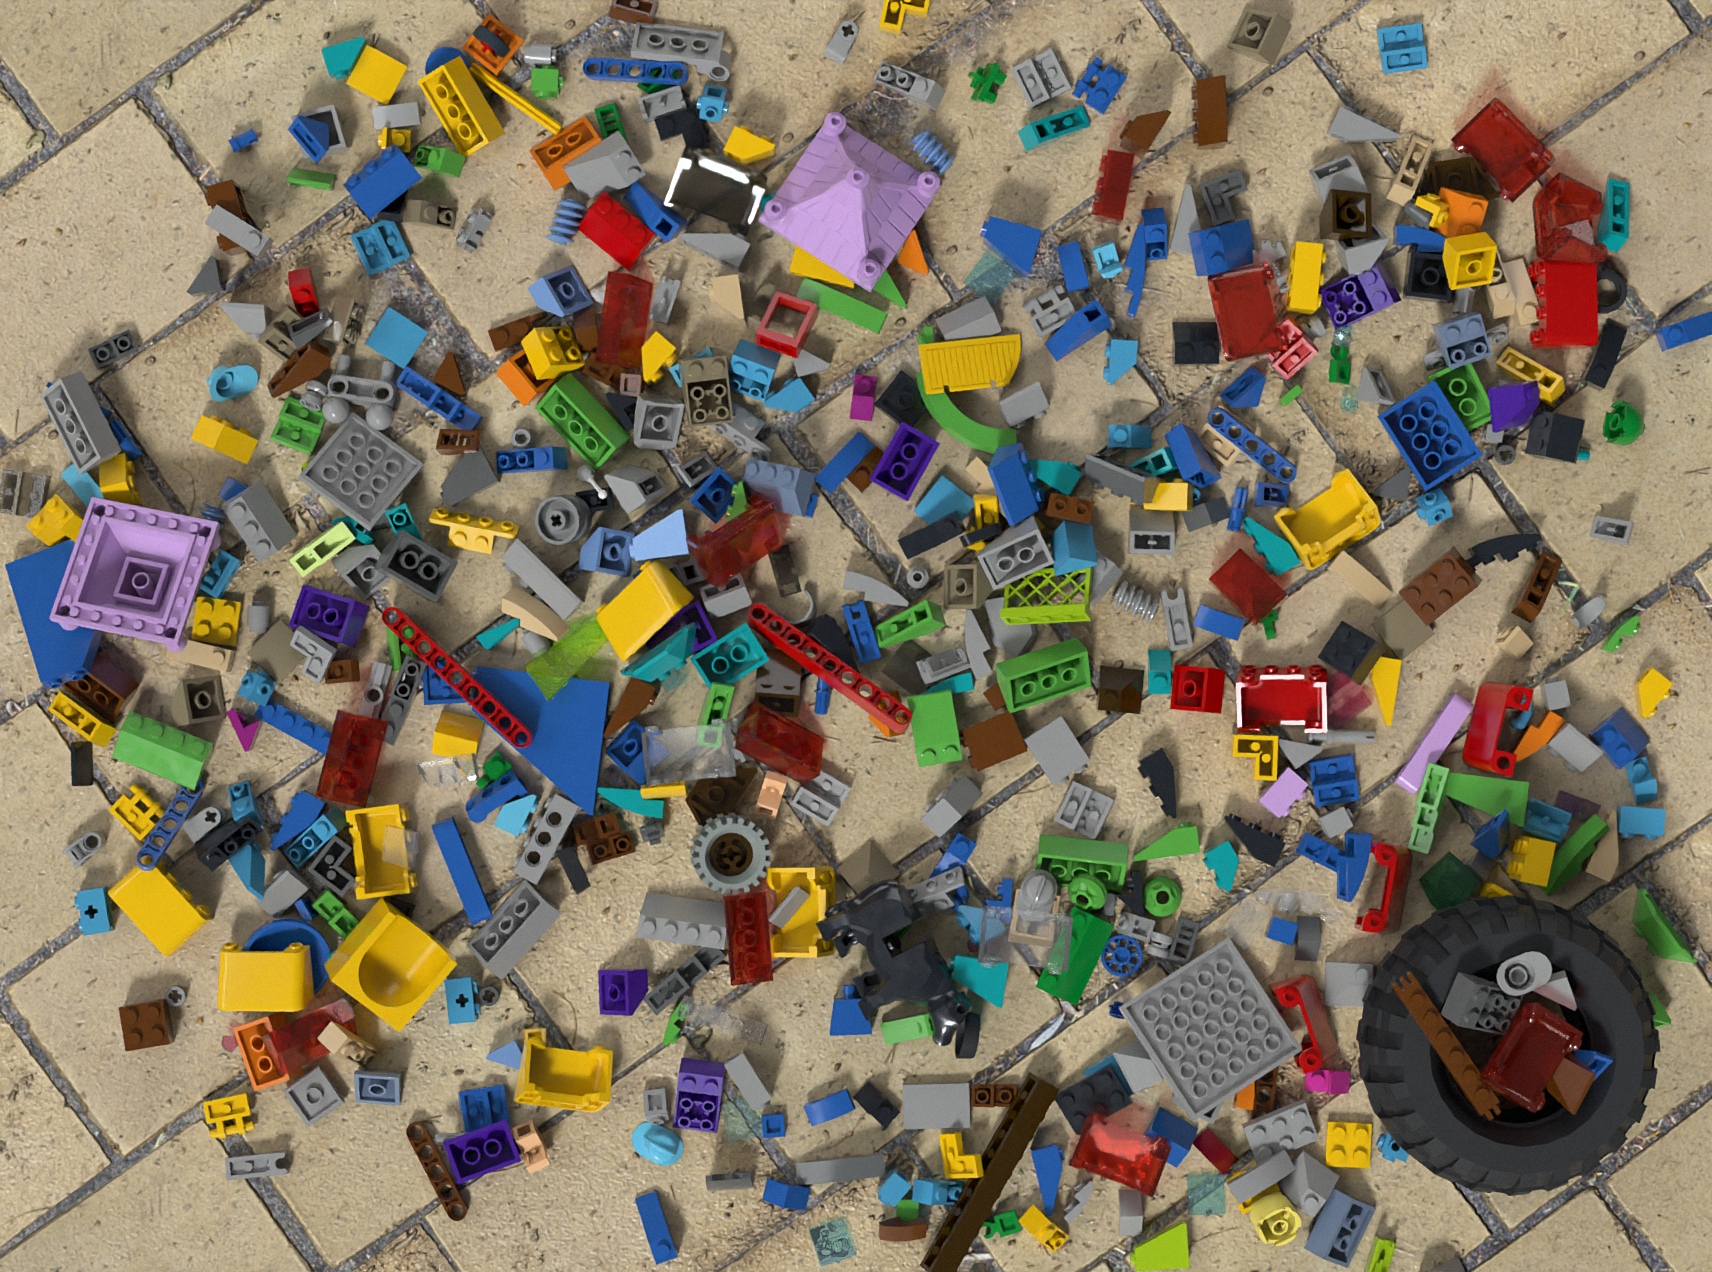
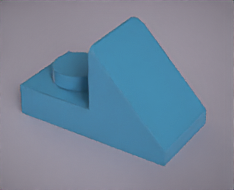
[1624,756,1658,805]

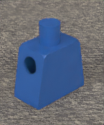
[830,985,872,1036]

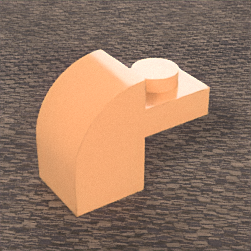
[754,770,788,820]
[512,1119,550,1174]

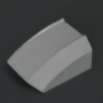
[634,393,685,450]

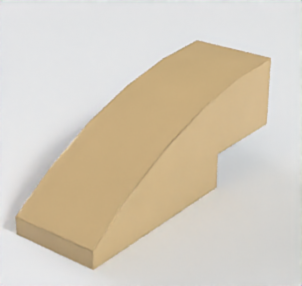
[964,456,1007,520]
[1327,550,1392,610]
[502,587,570,641]

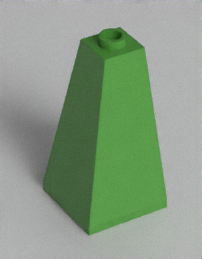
[1446,772,1529,827]

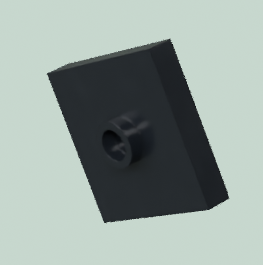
[874,370,927,427]

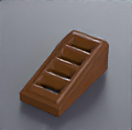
[436,429,482,455]

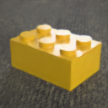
[1284,241,1326,315]
[1506,835,1556,887]

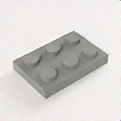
[1242,1099,1319,1164]

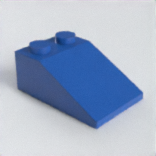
[1188,219,1255,276]

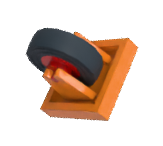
[462,14,524,77]

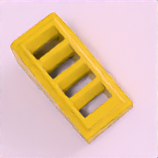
[1478,882,1513,898]

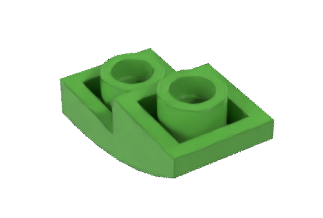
[1600,616,1641,653]
[663,999,689,1046]

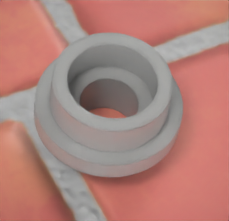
[511,427,534,449]
[906,566,929,589]

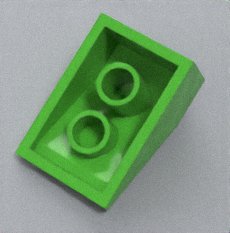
[1424,363,1491,431]
[907,689,963,767]

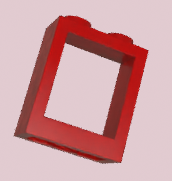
[755,291,818,359]

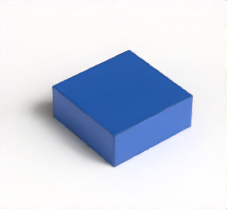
[294,896,319,922]
[762,1113,785,1138]

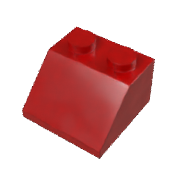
[1170,665,1225,714]

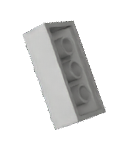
[39,371,122,474]
[501,538,584,621]
[466,880,561,980]
[637,892,734,950]

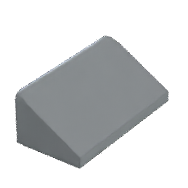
[769,885,809,928]

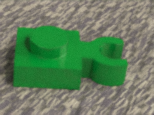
[982,1209,1023,1239]

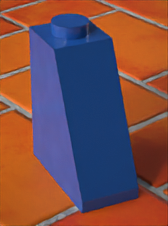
[1165,424,1222,489]

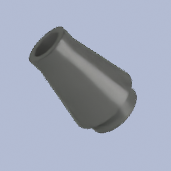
[1403,200,1433,230]

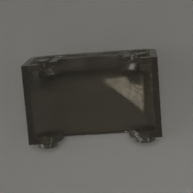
[663,146,768,237]

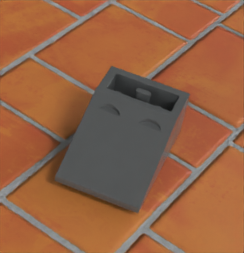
[1440,972,1524,1036]

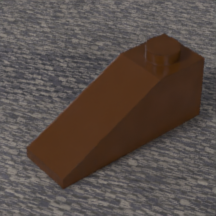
[267,339,332,398]
[1511,551,1562,623]
[603,677,658,738]

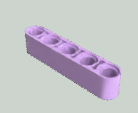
[1394,693,1474,794]

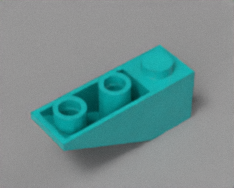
[1242,517,1301,577]

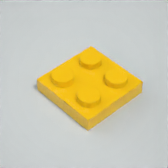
[191,596,242,646]
[1324,1121,1372,1169]

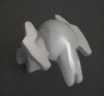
[1252,239,1290,293]

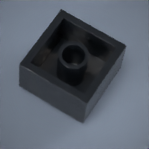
[1402,252,1452,304]
[1318,621,1385,686]

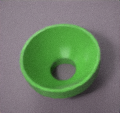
[1068,874,1108,912]
[1142,876,1182,917]

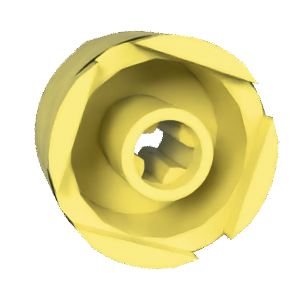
[1250,1191,1301,1246]

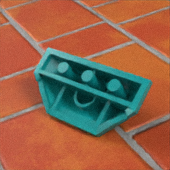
[620,621,697,682]

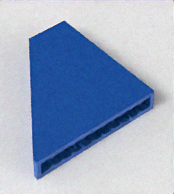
[5,539,103,689]
[469,666,611,815]

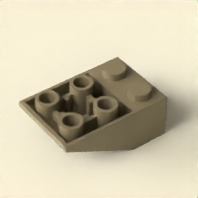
[323,296,366,349]
[678,354,733,427]

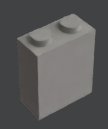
[1023,716,1090,786]
[724,1049,772,1111]

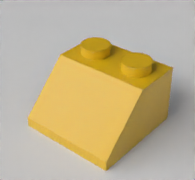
[1442,232,1497,290]

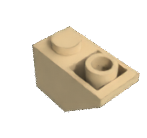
[1495,626,1534,660]

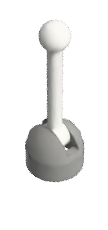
[577,465,607,499]

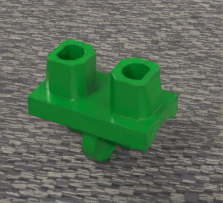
[967,63,1007,104]

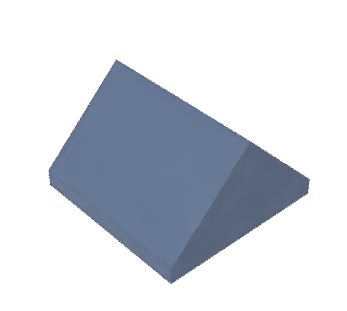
[354,1068,403,1106]

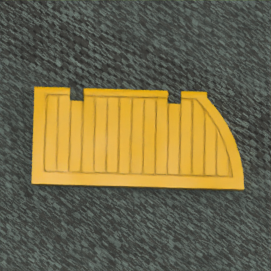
[918,334,1021,395]

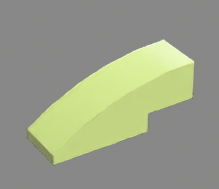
[289,521,356,577]

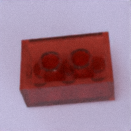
[1091,149,1134,226]
[1209,548,1288,629]

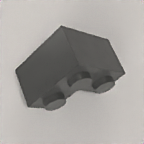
[307,834,357,897]

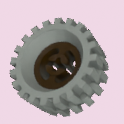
[690,813,771,895]

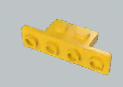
[429,508,520,554]

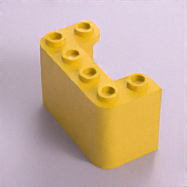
[345,803,418,900]
[108,855,213,957]

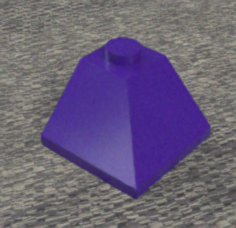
[1488,381,1540,433]
[598,968,648,1016]

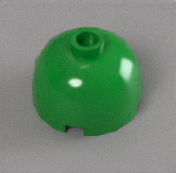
[1603,400,1645,446]

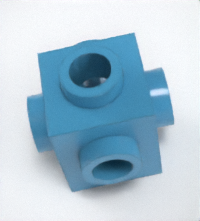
[697,84,729,122]
[1415,487,1453,526]
[237,669,276,706]
[1376,1129,1409,1162]

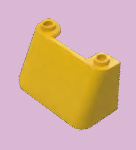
[1274,468,1381,570]
[595,558,695,662]
[766,866,837,958]
[217,942,314,1012]
[514,1037,613,1112]

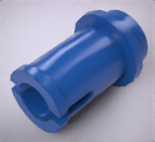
[228,128,258,152]

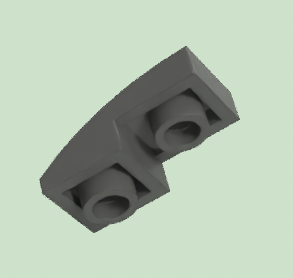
[88,330,139,370]

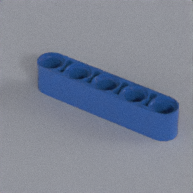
[431,817,493,925]

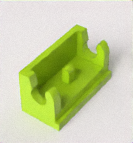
[1364,1235,1397,1272]

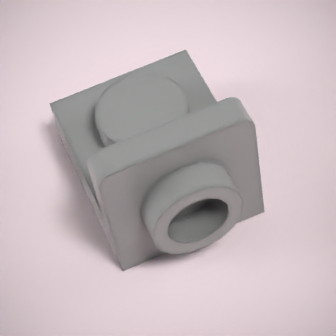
[1117,911,1155,942]
[643,1088,669,1125]

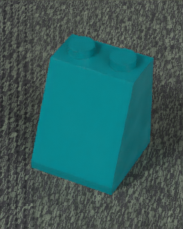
[948,953,1009,1008]

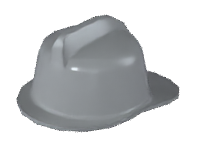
[1016,869,1058,922]
[1496,951,1552,996]

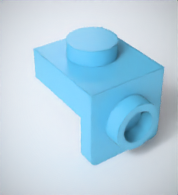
[1091,240,1123,278]

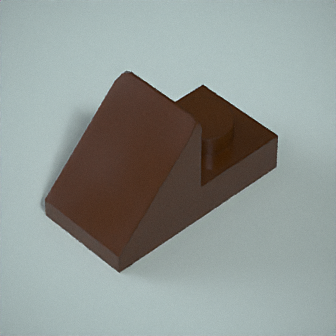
[846,446,884,493]
[325,659,360,684]

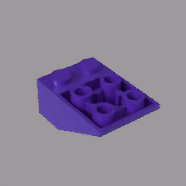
[1318,261,1402,331]
[646,601,718,654]
[673,1057,725,1133]

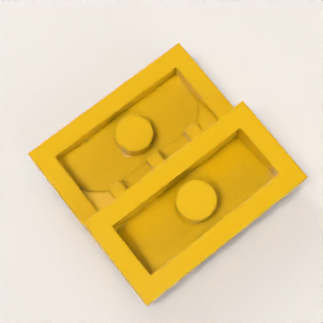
[345,45,407,106]
[640,781,688,799]

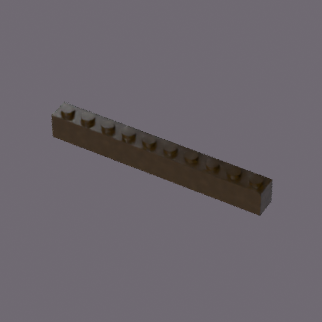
[920,1072,1060,1272]

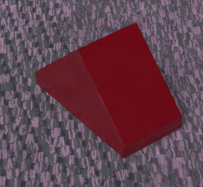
[1193,1127,1239,1175]

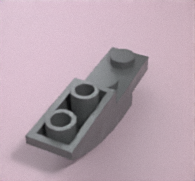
[373,655,427,746]

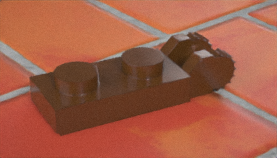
[488,311,552,352]

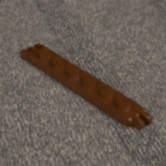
[1390,971,1501,1121]

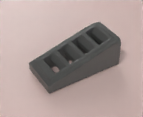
[287,308,333,350]
[1166,917,1201,966]

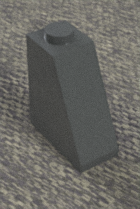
[440,445,500,507]

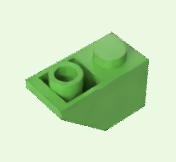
[413,145,466,178]

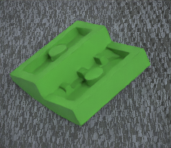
[270,396,327,456]

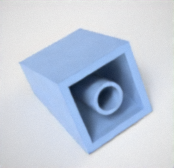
[629,509,690,562]

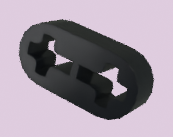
[959,523,1002,548]

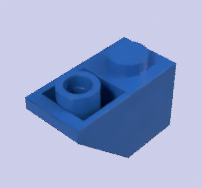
[1141,208,1167,261]

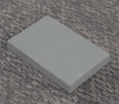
[903,1082,970,1129]

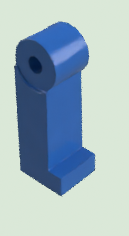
[465,769,529,823]

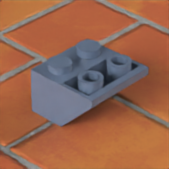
[1432,311,1493,370]

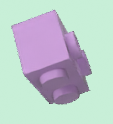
[1257,767,1308,818]

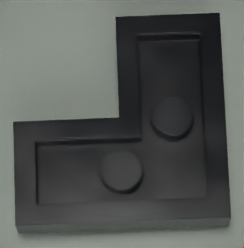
[654,106,710,155]

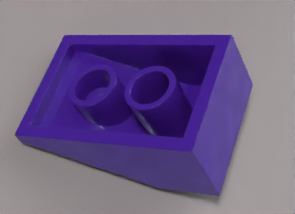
[289,585,370,648]

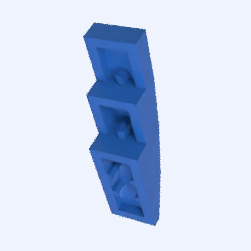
[1123,224,1146,318]
[395,366,483,430]

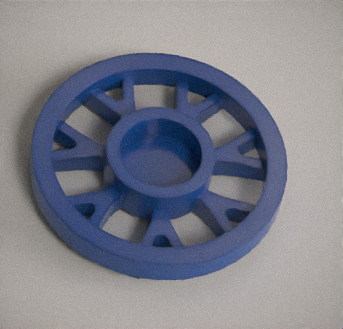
[1101,935,1143,977]

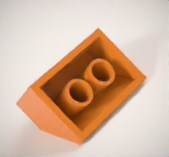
[529,116,602,191]
[232,1012,304,1091]

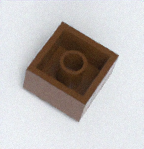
[119,998,175,1051]

